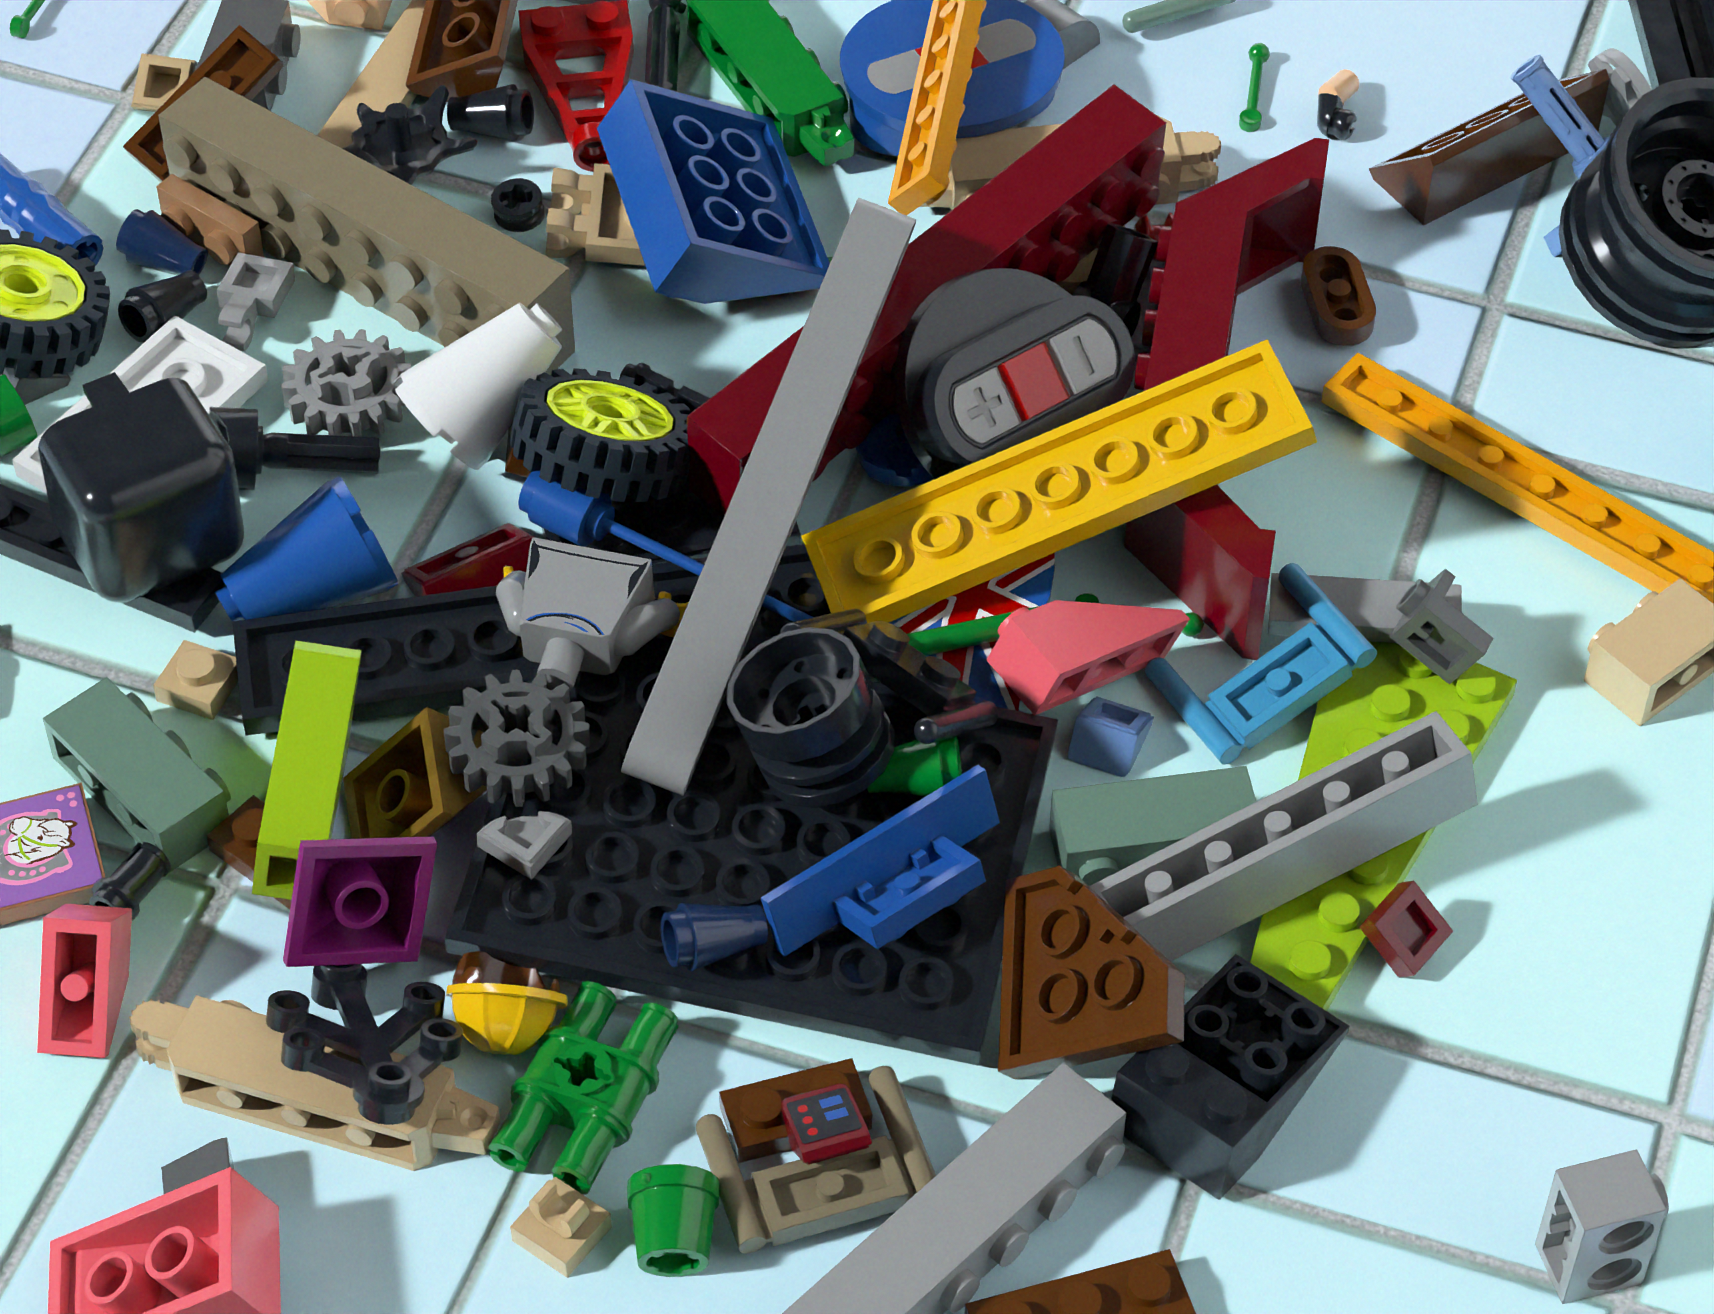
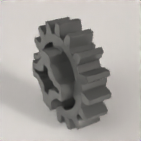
[444,670,590,807]

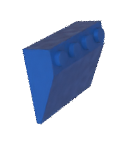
[597,79,830,304]

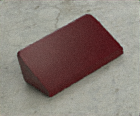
[401,523,534,597]

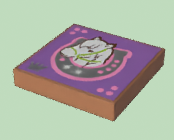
[0,782,106,926]

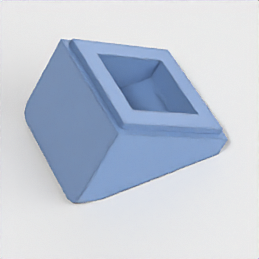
[1068,696,1154,777]

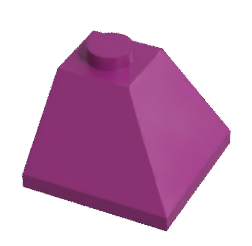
[283,837,437,967]

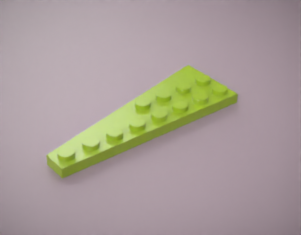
[1250,641,1517,1011]

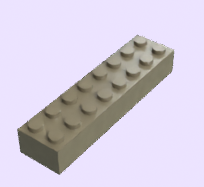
[158,77,575,375]

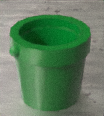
[627,1164,719,1277]

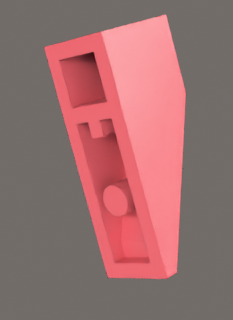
[986,600,1190,716]

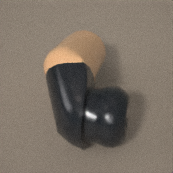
[1317,69,1359,140]

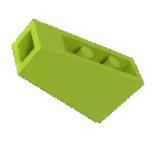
[252,641,361,900]

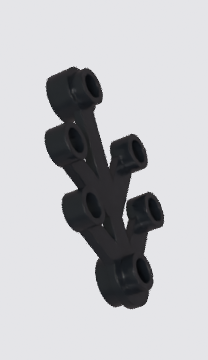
[266,964,463,1125]

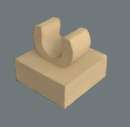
[510,1177,612,1278]

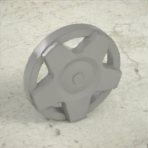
[1588,48,1652,127]

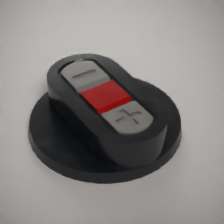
[894,268,1135,479]

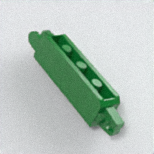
[686,0,854,167]

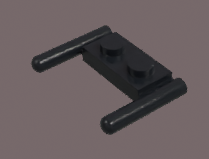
[780,609,998,744]

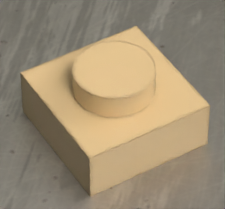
[153,640,238,720]

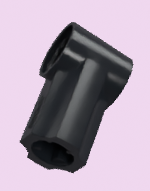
[1072,224,1158,338]

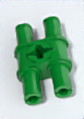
[489,981,679,1195]

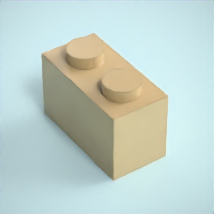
[1583,578,1714,727]

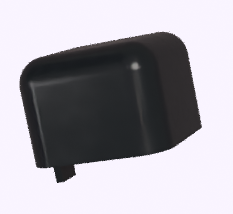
[38,372,244,603]

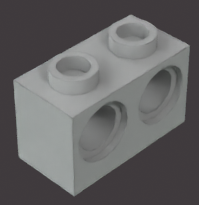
[1535,1149,1669,1305]

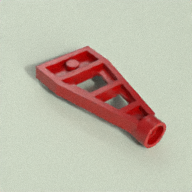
[518,0,634,172]

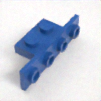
[761,765,1000,956]

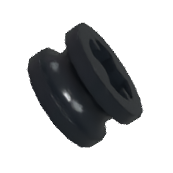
[491,178,545,232]

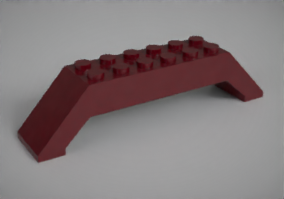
[1124,138,1330,660]

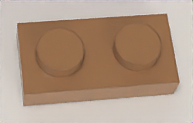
[156,174,264,266]

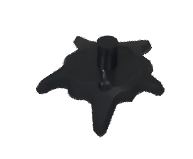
[342,85,478,185]

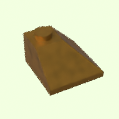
[343,707,487,839]

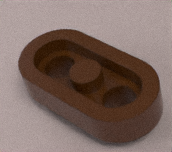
[1300,246,1376,346]

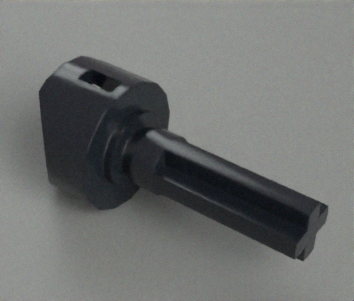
[209,407,380,491]

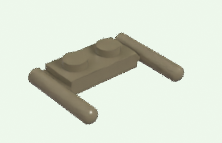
[696,1066,936,1254]

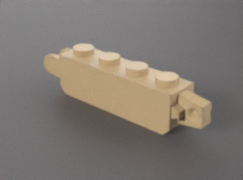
[920,115,1221,211]
[129,995,500,1171]

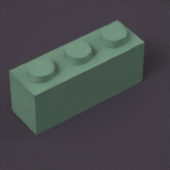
[42,677,231,874]
[1049,766,1257,886]

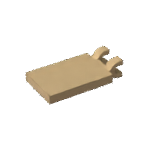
[545,163,645,266]

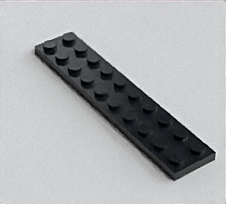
[232,544,831,736]

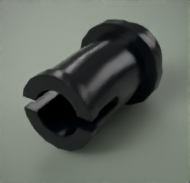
[89,842,171,921]

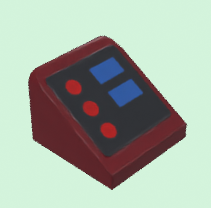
[781,1083,872,1165]

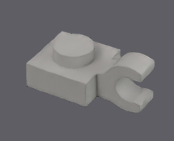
[217,252,295,351]

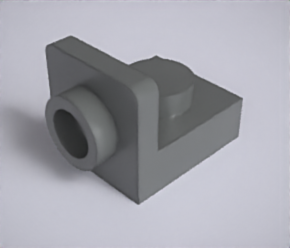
[1390,568,1494,684]

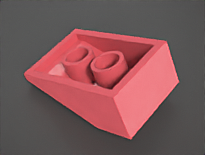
[48,1167,281,1314]

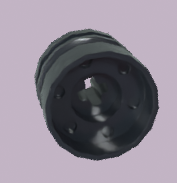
[727,627,895,808]

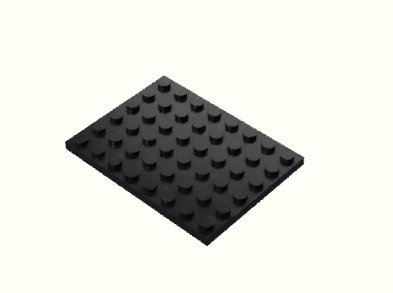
[445,637,1058,1066]

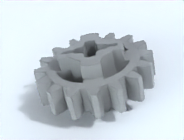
[281,329,411,437]

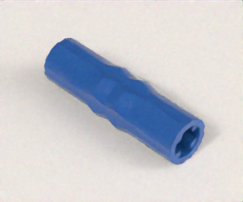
[0,153,104,266]

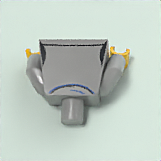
[496,537,689,691]

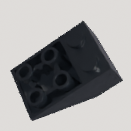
[1111,954,1350,1200]

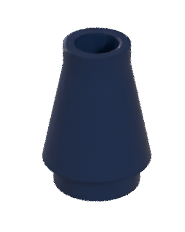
[116,209,208,275]
[661,903,768,971]

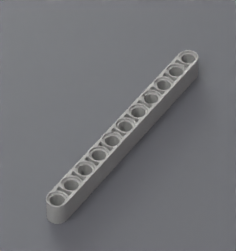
[621,197,917,796]

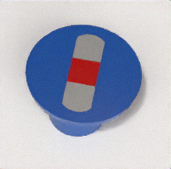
[840,0,1065,156]

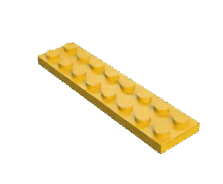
[801,339,1317,623]

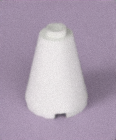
[393,303,562,471]

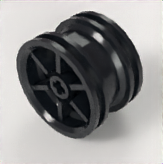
[1559,77,1714,347]

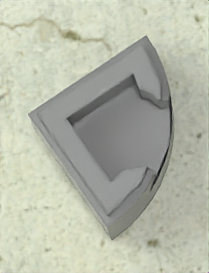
[476,811,572,879]

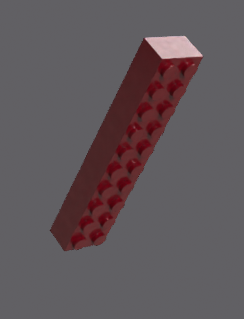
[687,84,1167,516]

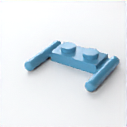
[1145,563,1377,765]

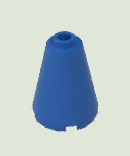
[215,476,398,622]

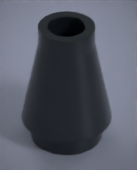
[447,84,534,141]
[118,270,207,343]

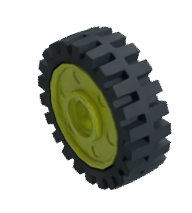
[0,229,110,378]
[510,368,690,502]

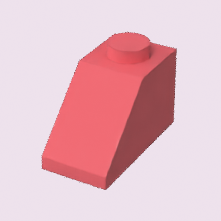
[37,904,132,1058]

